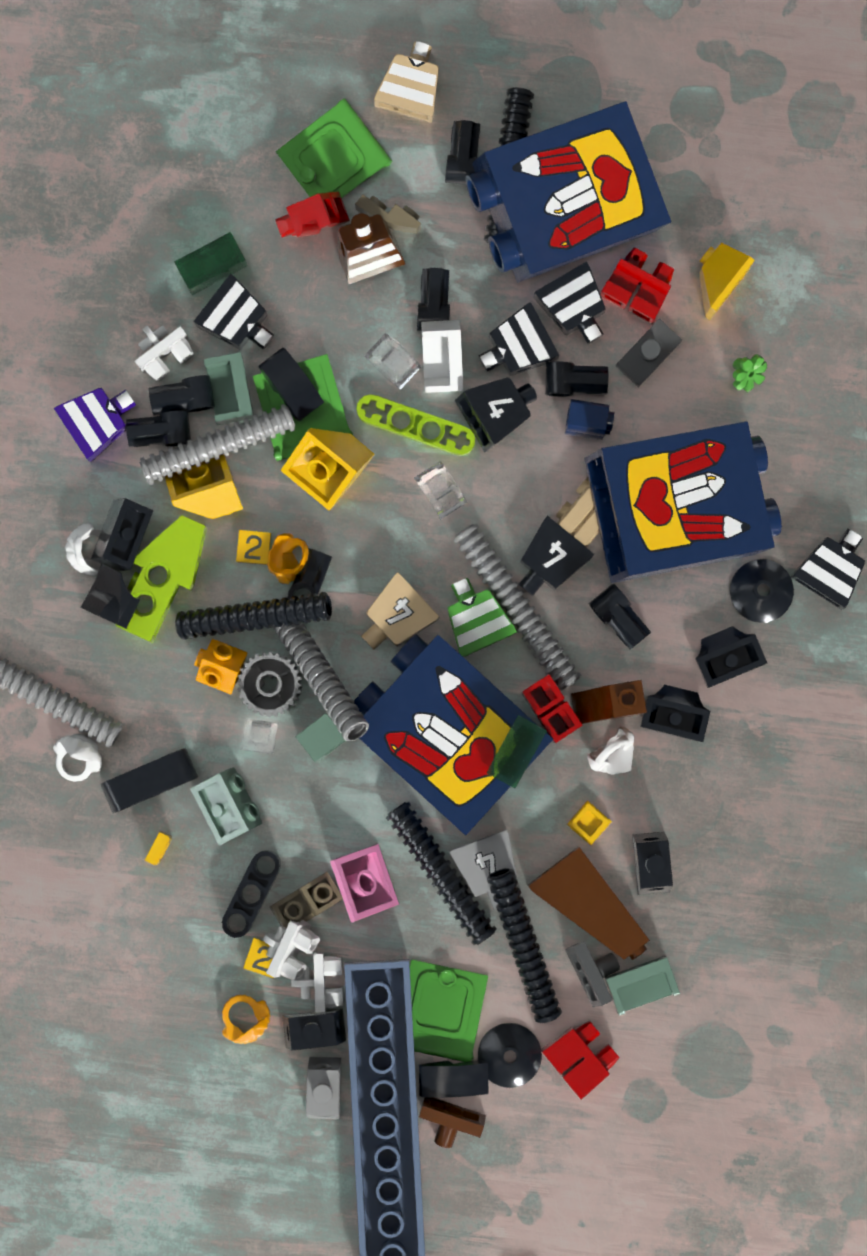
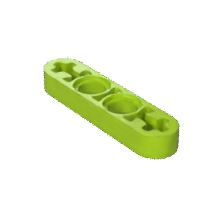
[356,394,475,456]

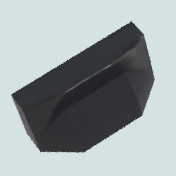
[80,564,140,629]
[695,626,767,688]
[640,684,711,742]

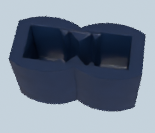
[565,399,615,440]

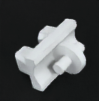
[135,325,194,382]
[263,920,320,980]
[291,952,343,1013]

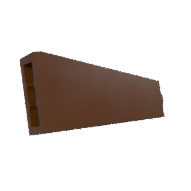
[571,680,647,724]
[527,847,650,960]

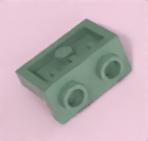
[190,767,262,846]

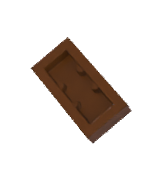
[419,1097,486,1148]

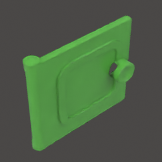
[275,98,393,198]
[252,354,353,461]
[410,960,488,1062]

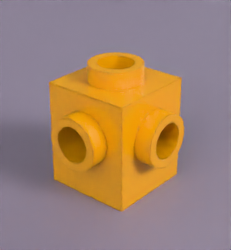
[194,638,248,694]

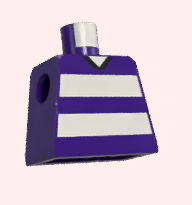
[54,388,136,462]

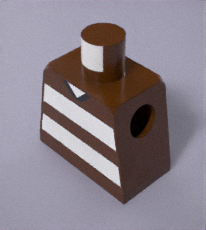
[338,213,405,284]

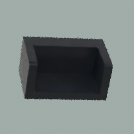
[91,498,154,571]

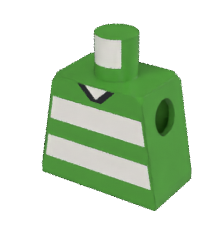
[447,578,517,657]

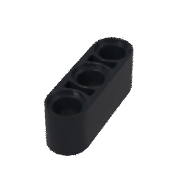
[100,748,198,814]
[222,850,281,938]

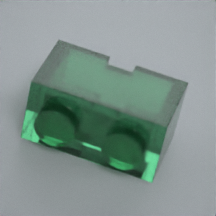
[174,232,248,296]
[486,715,547,789]

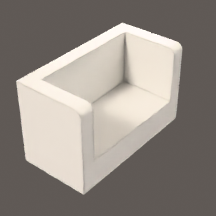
[421,320,463,393]

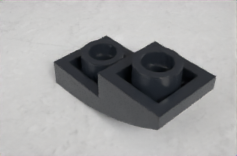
[258,347,324,421]
[419,1060,489,1098]

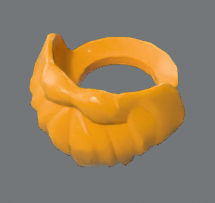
[267,533,309,584]
[222,995,270,1044]

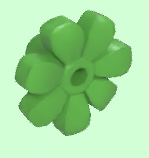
[733,354,767,392]

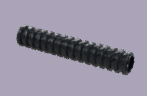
[484,87,534,244]
[175,592,332,640]
[386,802,497,945]
[487,868,562,1023]

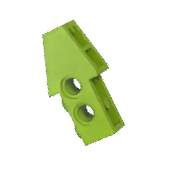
[115,515,207,643]

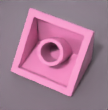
[330,844,399,923]

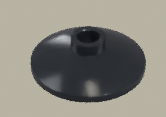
[730,559,794,623]
[478,1023,542,1088]

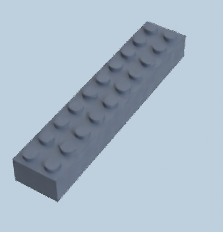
[344,959,425,1256]

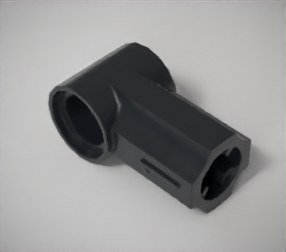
[445,120,481,185]
[417,268,450,331]
[545,361,609,397]
[148,375,215,416]
[126,411,191,447]
[288,548,332,600]
[588,583,651,650]

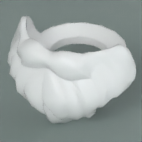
[65,522,103,576]
[587,727,634,775]
[53,734,102,782]

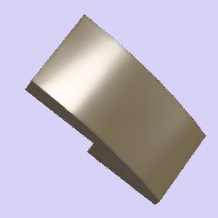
[355,194,421,234]
[269,872,343,928]

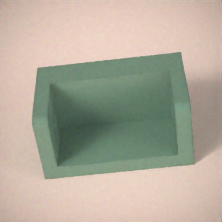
[203,352,254,426]
[295,713,346,763]
[605,956,680,1016]

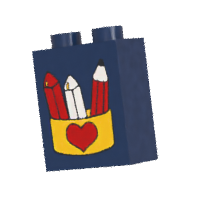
[465,101,672,283]
[584,421,782,583]
[354,634,553,836]

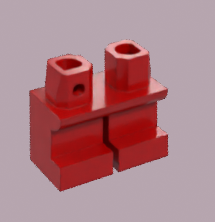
[275,191,350,237]
[600,247,674,324]
[522,674,583,743]
[541,1020,620,1100]

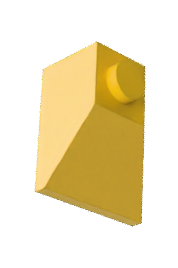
[699,242,755,320]
[280,428,375,511]
[165,454,243,519]

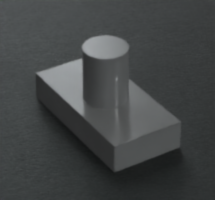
[616,318,682,388]
[565,942,620,1007]

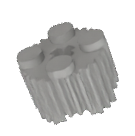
[237,652,303,717]

